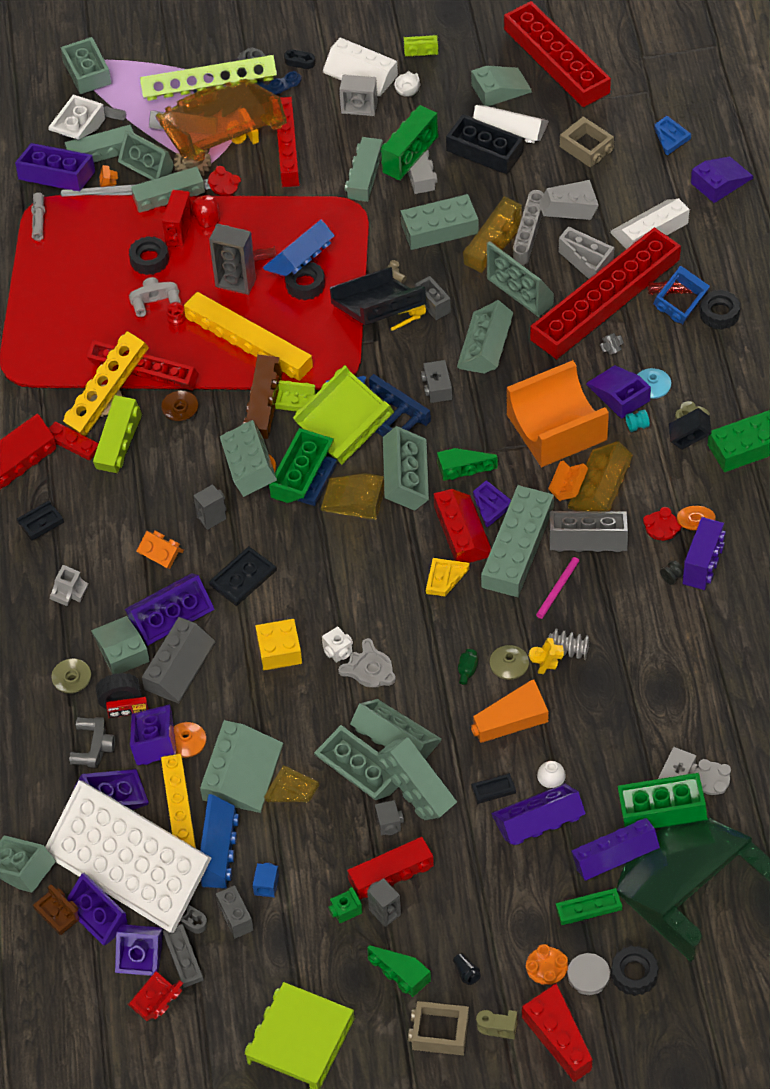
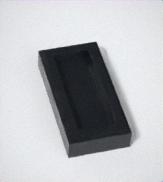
[471,773,516,804]

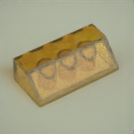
[567,441,633,511]

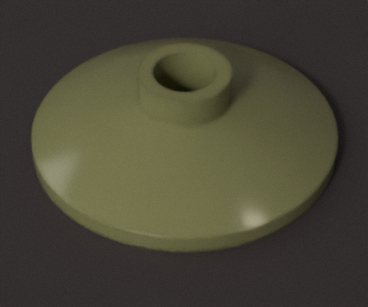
[490,645,529,680]
[51,659,91,693]

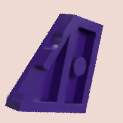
[473,480,511,527]

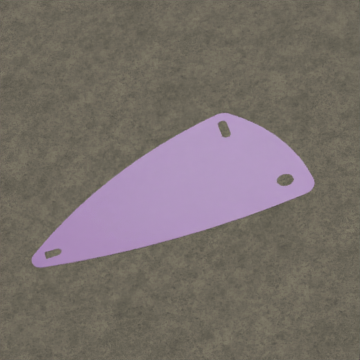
[94,60,242,163]

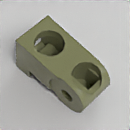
[476,1010,518,1039]

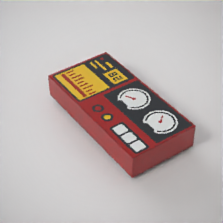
[106,697,148,718]

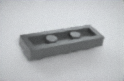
[163,924,203,988]

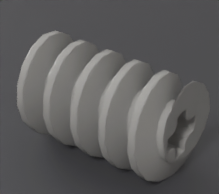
[548,629,589,660]

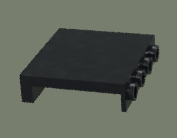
[330,267,427,325]

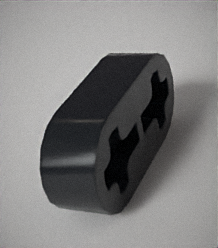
[284,50,315,69]

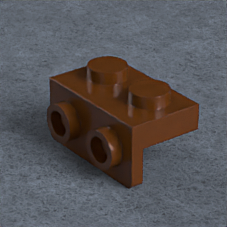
[33,884,80,936]

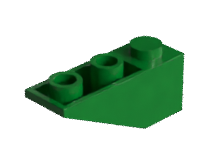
[437,448,498,481]
[367,945,431,997]

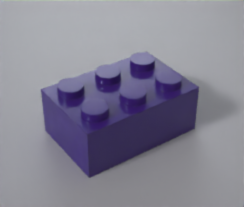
[683,517,726,590]

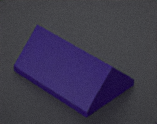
[67,873,128,945]

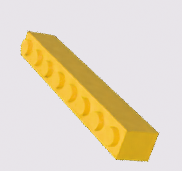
[184,292,313,381]

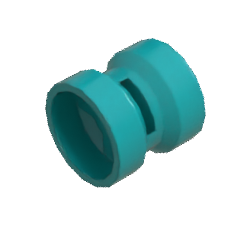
[626,409,650,432]

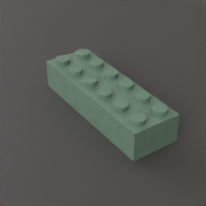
[481,485,554,597]

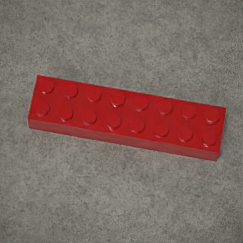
[504,1,611,107]

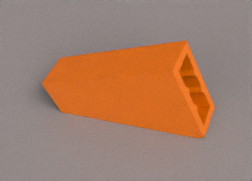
[471,680,548,743]

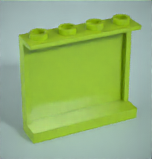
[293,365,394,465]
[245,982,354,1089]

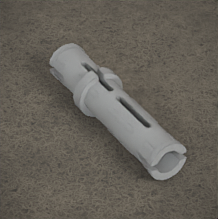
[31,193,45,240]

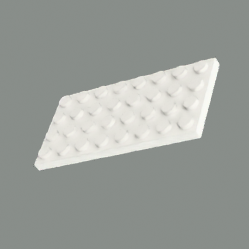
[45,780,211,933]

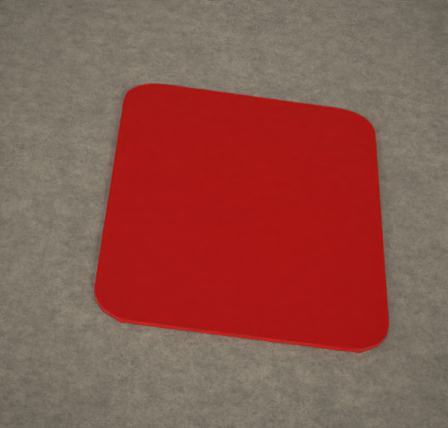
[0,195,369,390]

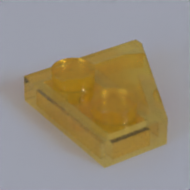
[264,765,319,802]

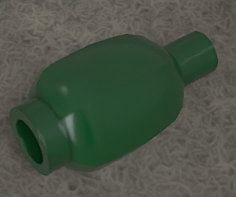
[458,649,479,685]

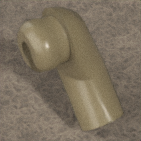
[387,260,407,284]

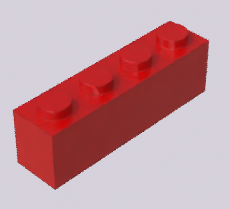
[347,837,434,900]

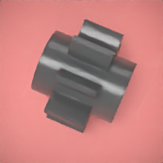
[600,333,624,355]

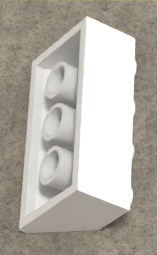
[323,38,398,96]
[473,105,548,143]
[611,199,689,249]

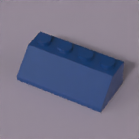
[263,219,335,276]
[200,794,239,888]

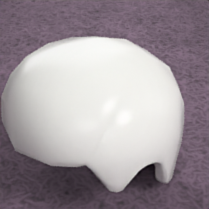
[394,71,420,97]

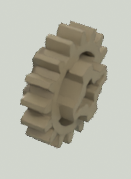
[174,145,212,176]

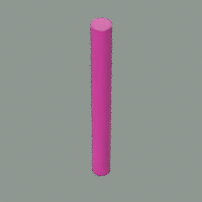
[536,557,579,619]

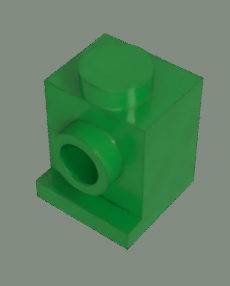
[328,887,362,923]

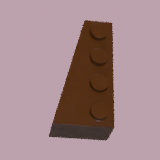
[243,354,282,439]

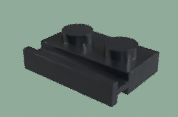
[17,501,64,541]

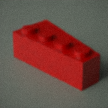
[522,984,592,1082]

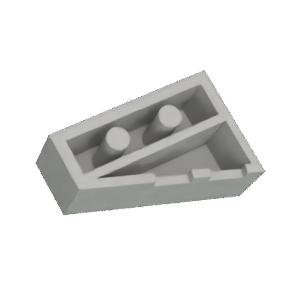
[539,180,599,220]
[559,227,614,279]

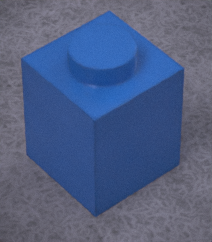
[253,863,279,898]

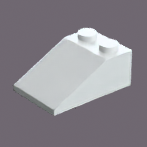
[48,95,105,140]

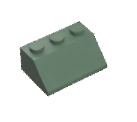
[118,130,174,180]

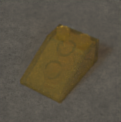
[321,473,384,520]

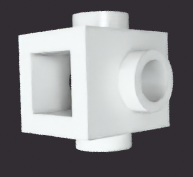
[322,627,353,663]

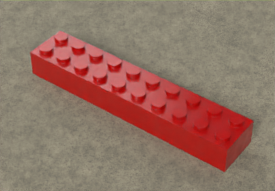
[530,227,681,360]

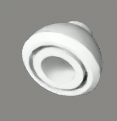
[537,761,566,788]

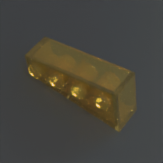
[463,196,522,273]

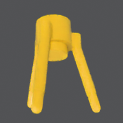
[391,305,426,331]

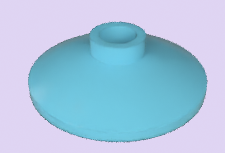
[637,368,671,398]

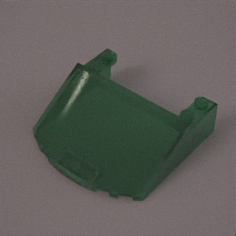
[617,817,770,961]

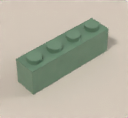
[64,125,134,162]
[345,137,383,202]
[131,166,205,213]

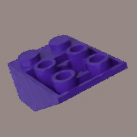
[586,365,651,419]

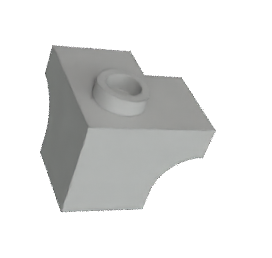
[50,565,89,606]

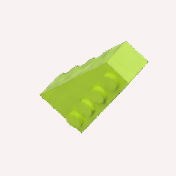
[93,395,142,474]

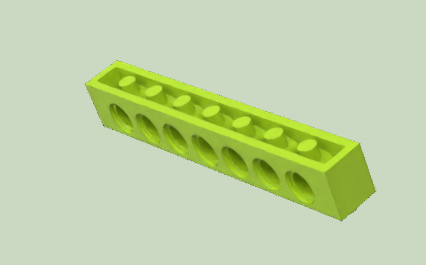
[140,55,277,101]

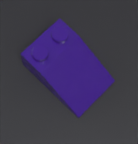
[691,156,753,203]
[130,705,176,765]
[74,769,149,810]

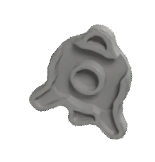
[338,638,395,687]

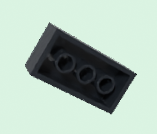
[446,114,524,174]

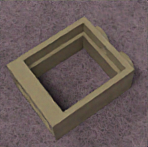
[560,117,614,167]
[408,1001,469,1055]

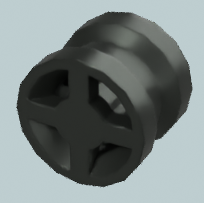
[660,560,684,585]

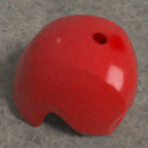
[192,195,219,228]

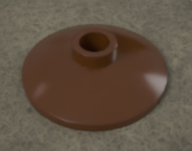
[161,391,198,421]

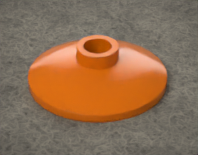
[677,506,715,530]
[174,722,206,758]

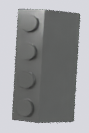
[550,511,628,552]
[142,617,215,704]

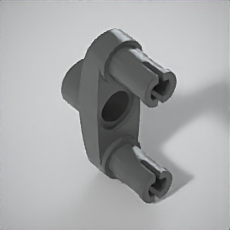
[69,717,115,768]

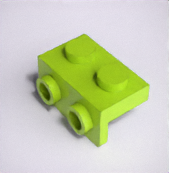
[404,35,438,56]
[275,380,316,411]

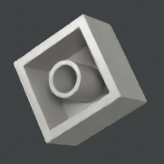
[339,75,378,116]

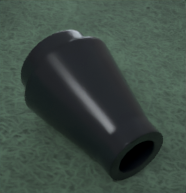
[453,953,481,985]

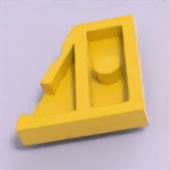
[426,558,470,596]

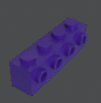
[572,818,660,880]

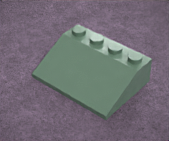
[487,241,554,317]
[200,720,283,813]

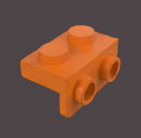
[549,461,588,501]
[136,531,184,569]

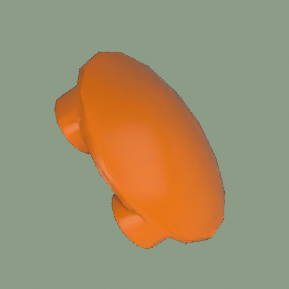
[526,944,568,985]

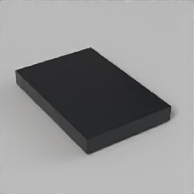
[209,546,277,606]

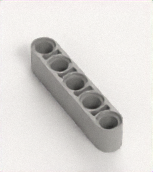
[513,190,544,265]

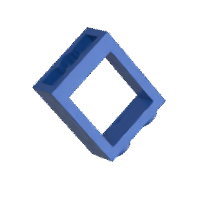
[653,265,710,325]

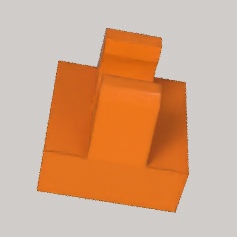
[99,165,118,187]

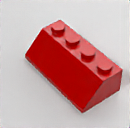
[0,413,57,489]
[434,489,491,563]

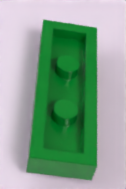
[555,888,622,925]

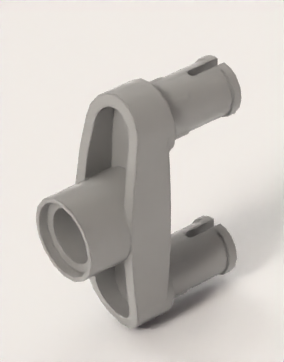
[129,277,181,317]

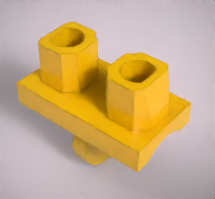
[528,638,564,674]

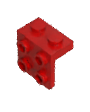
[128,971,183,1021]

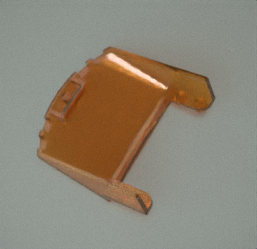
[155,79,287,161]

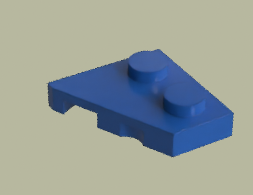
[654,116,691,155]

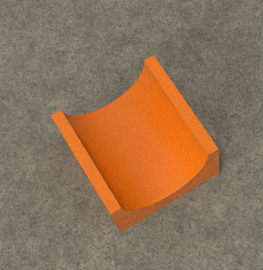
[507,360,609,467]

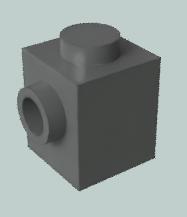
[375,800,404,835]

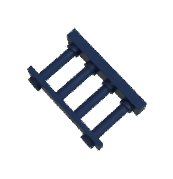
[369,374,431,437]

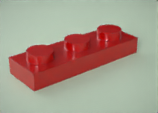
[49,421,99,461]

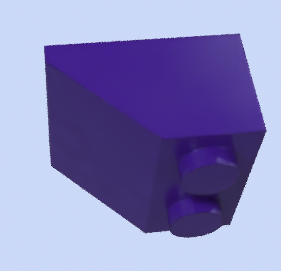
[115,924,163,976]

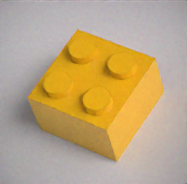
[255,619,302,671]

